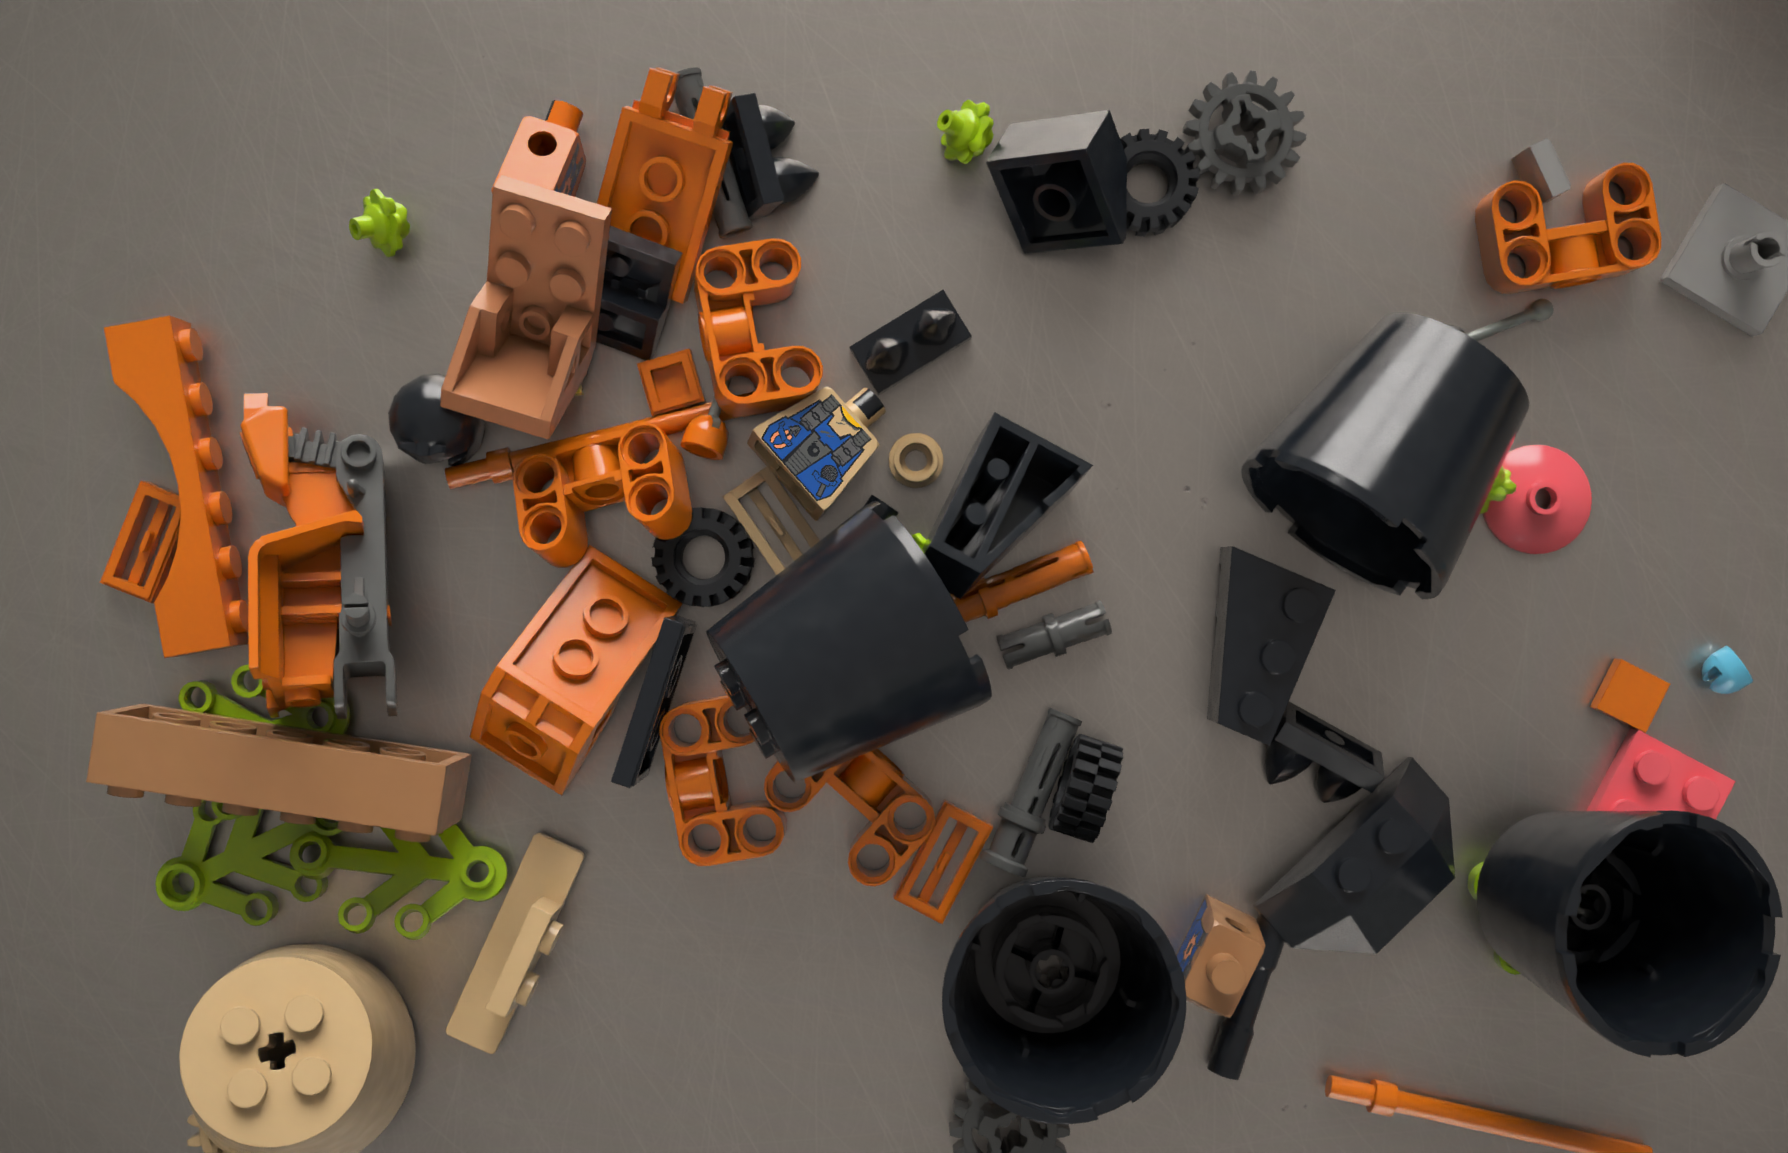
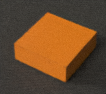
[637,348,706,417]
[1590,658,1670,733]

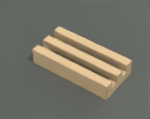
[722,466,820,575]

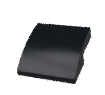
[596,226,683,361]

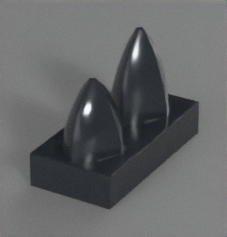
[722,93,819,219]
[850,290,972,396]
[1265,702,1385,803]

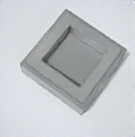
[1512,138,1571,204]

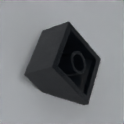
[986,110,1127,254]

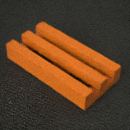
[100,481,181,603]
[894,799,993,924]

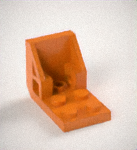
[470,545,682,796]

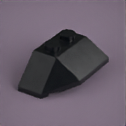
[1253,757,1455,954]

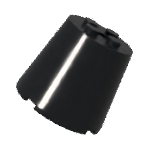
[1241,313,1529,599]
[706,501,992,783]
[1477,810,1783,1057]
[942,876,1186,1124]

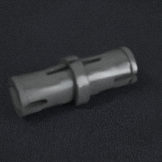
[996,600,1112,670]

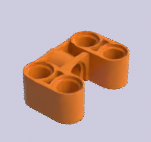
[1475,162,1661,294]
[694,238,823,417]
[513,422,692,568]
[659,695,787,866]
[764,749,935,887]

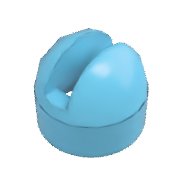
[1701,645,1753,694]

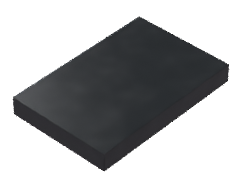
[611,615,697,788]

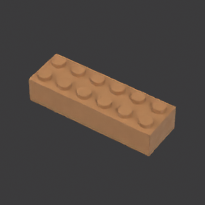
[86,704,472,842]

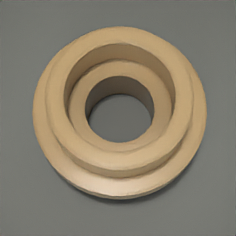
[889,433,943,488]

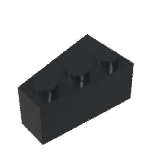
[922,412,1093,599]
[1207,546,1336,746]

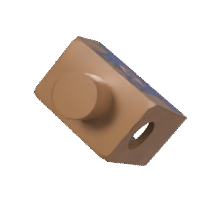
[1176,894,1265,1018]

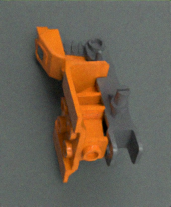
[239,393,397,719]

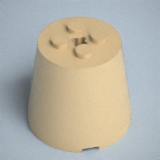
[179,944,416,1153]

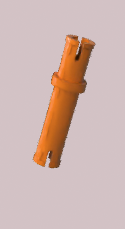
[950,540,1094,622]

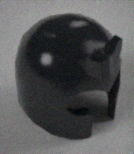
[388,374,485,466]

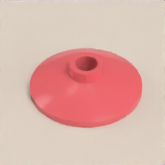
[1482,445,1592,554]

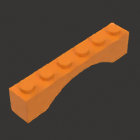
[104,315,249,658]

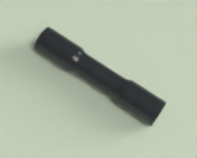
[1207,914,1285,1080]

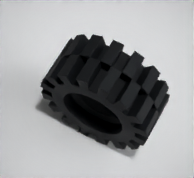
[1120,128,1200,237]
[651,507,755,607]
[1048,734,1123,843]

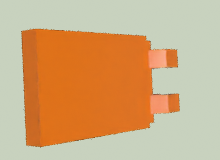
[597,67,733,304]

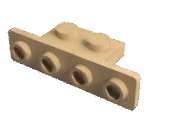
[445,833,585,1054]

